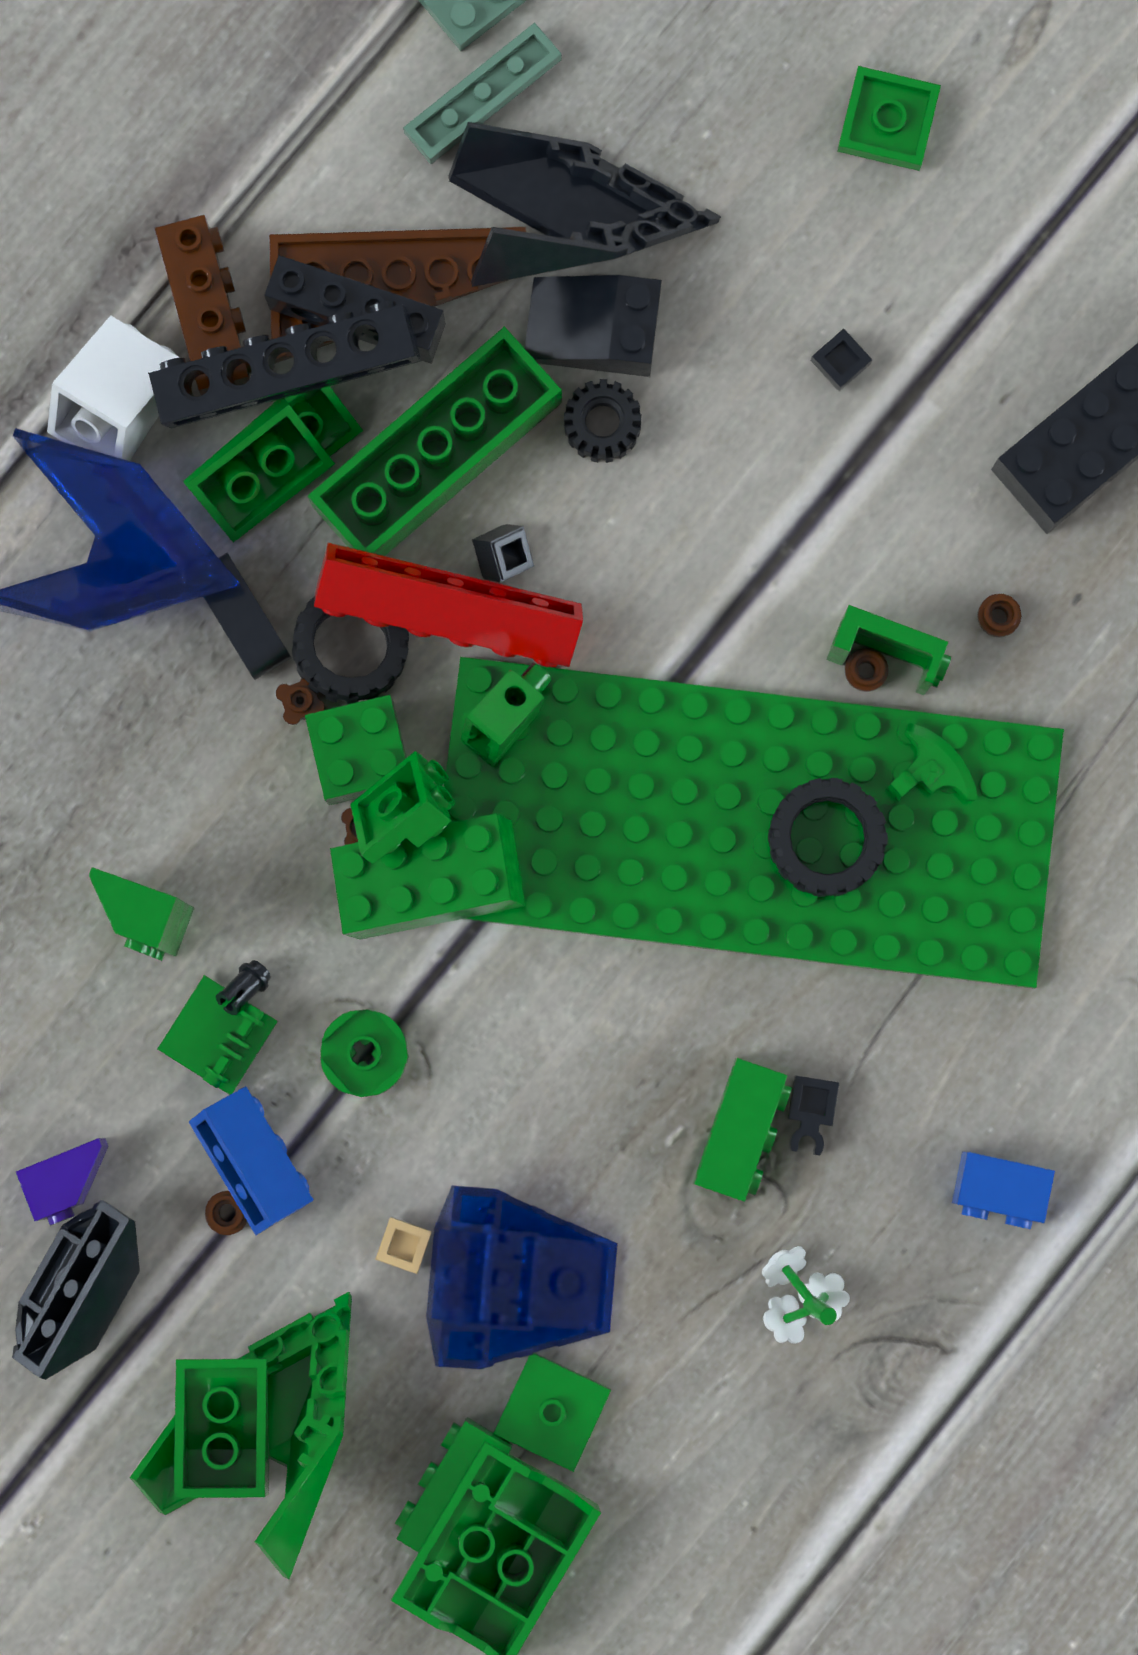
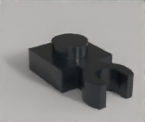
[788,1075,839,1156]

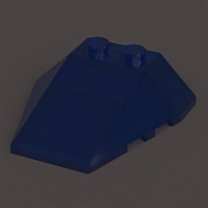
[426,1185,618,1369]

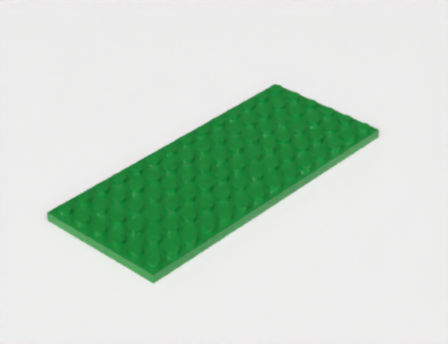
[444,657,1064,989]

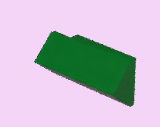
[183,386,363,543]

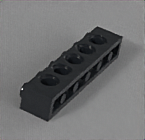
[148,300,422,429]

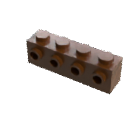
[155,215,252,396]

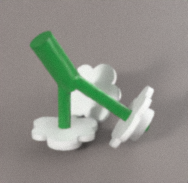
[762,1246,850,1344]

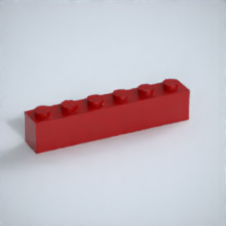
[314,543,583,667]

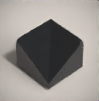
[472,524,534,582]

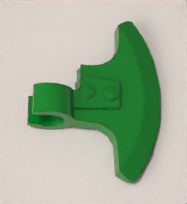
[886,723,977,802]

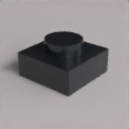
[811,329,872,392]

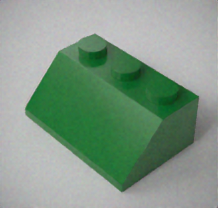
[89,867,194,961]

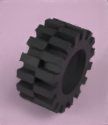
[564,379,642,463]

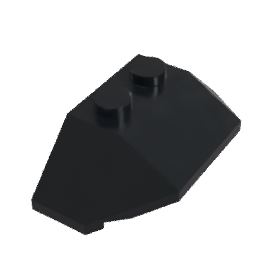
[12,1200,140,1380]

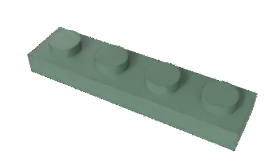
[403,22,562,164]

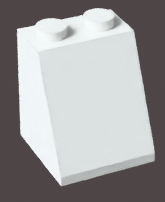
[47,315,180,476]

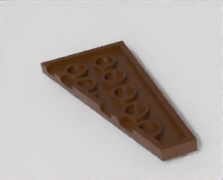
[269,227,526,364]

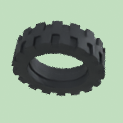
[292,596,409,704]
[768,778,888,897]

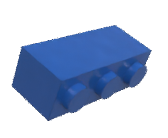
[189,1086,314,1236]

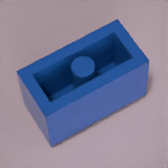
[952,1152,1055,1229]

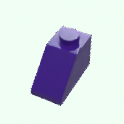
[16,1138,109,1226]

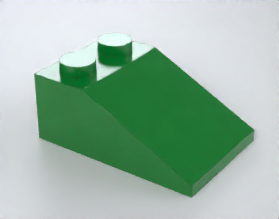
[174,1359,269,1498]

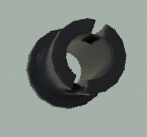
[216,960,271,1015]

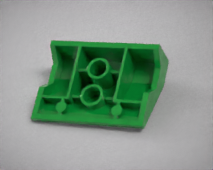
[391,1441,601,1655]

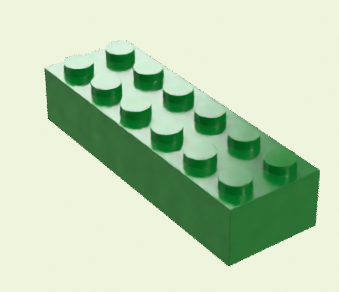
[308,326,562,556]

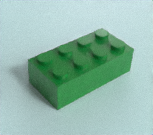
[330,813,525,940]

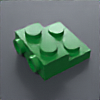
[350,750,455,865]

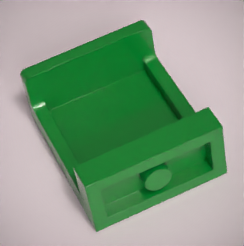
[826,605,951,695]

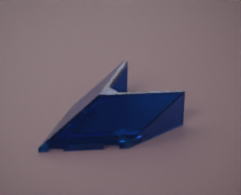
[0,428,241,632]

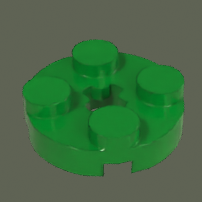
[320,1009,409,1097]

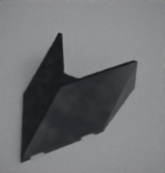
[448,122,721,287]

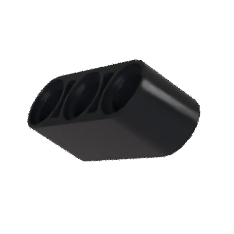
[190,553,292,680]

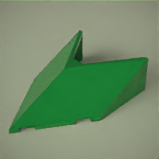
[130,1292,352,1579]

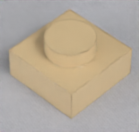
[375,1217,432,1274]

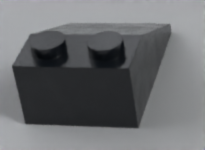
[525,275,662,377]

